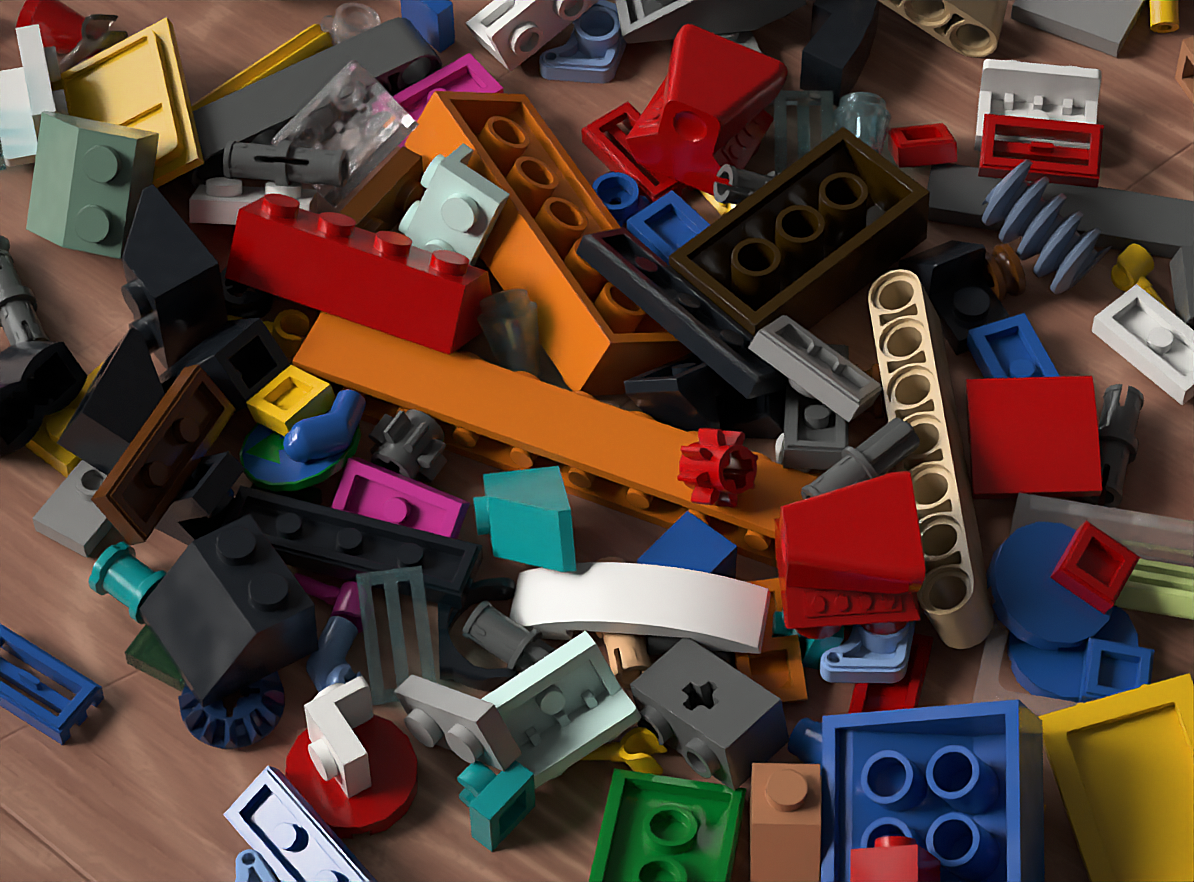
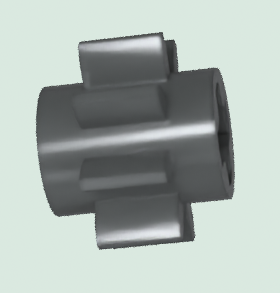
[368,409,448,483]

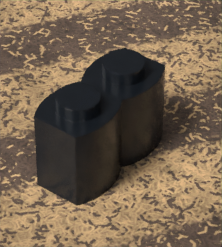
[0,341,87,456]

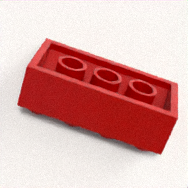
[225,193,496,355]

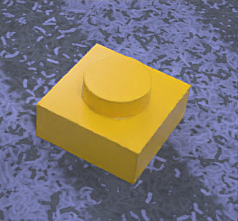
[246,365,336,437]

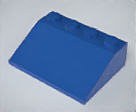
[821,699,1045,882]

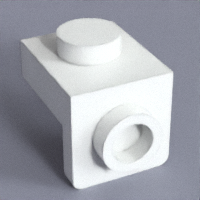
[304,676,373,798]

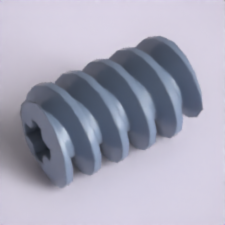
[982,159,1112,295]

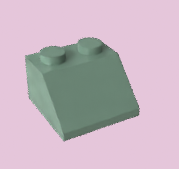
[26,111,159,259]

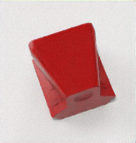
[626,24,788,196]
[774,471,926,640]

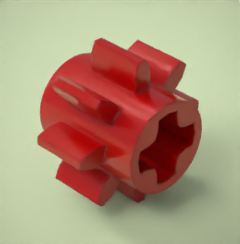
[677,428,758,508]

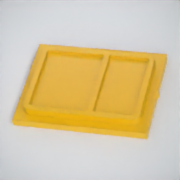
[50,17,204,188]
[1038,673,1194,882]

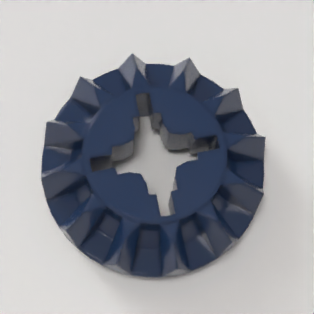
[178,671,285,749]

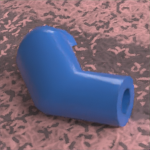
[283,390,366,463]

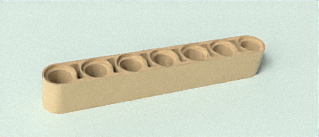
[868,269,994,649]

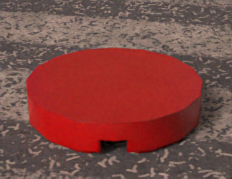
[285,714,418,839]

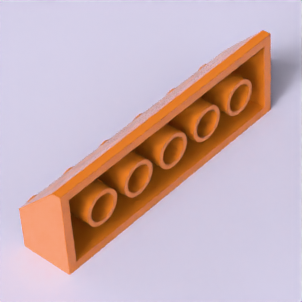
[404,91,692,396]

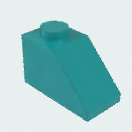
[473,466,577,572]

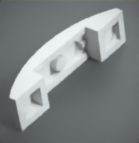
[509,562,771,654]

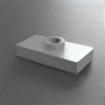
[748,315,883,422]
[32,460,113,558]

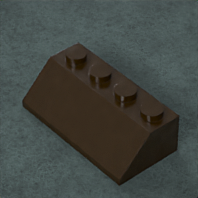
[669,126,930,337]

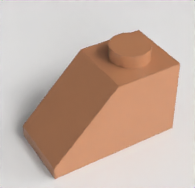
[749,763,821,882]

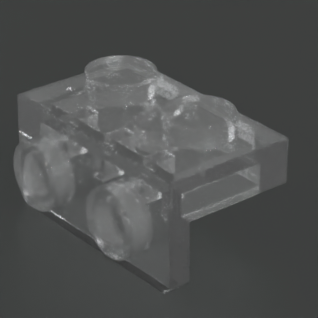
[271,60,419,208]

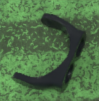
[438,577,519,691]

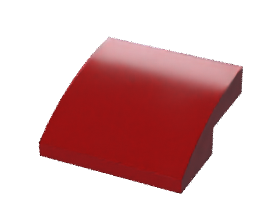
[965,376,1102,499]

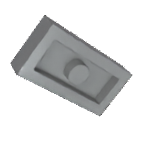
[394,674,522,771]

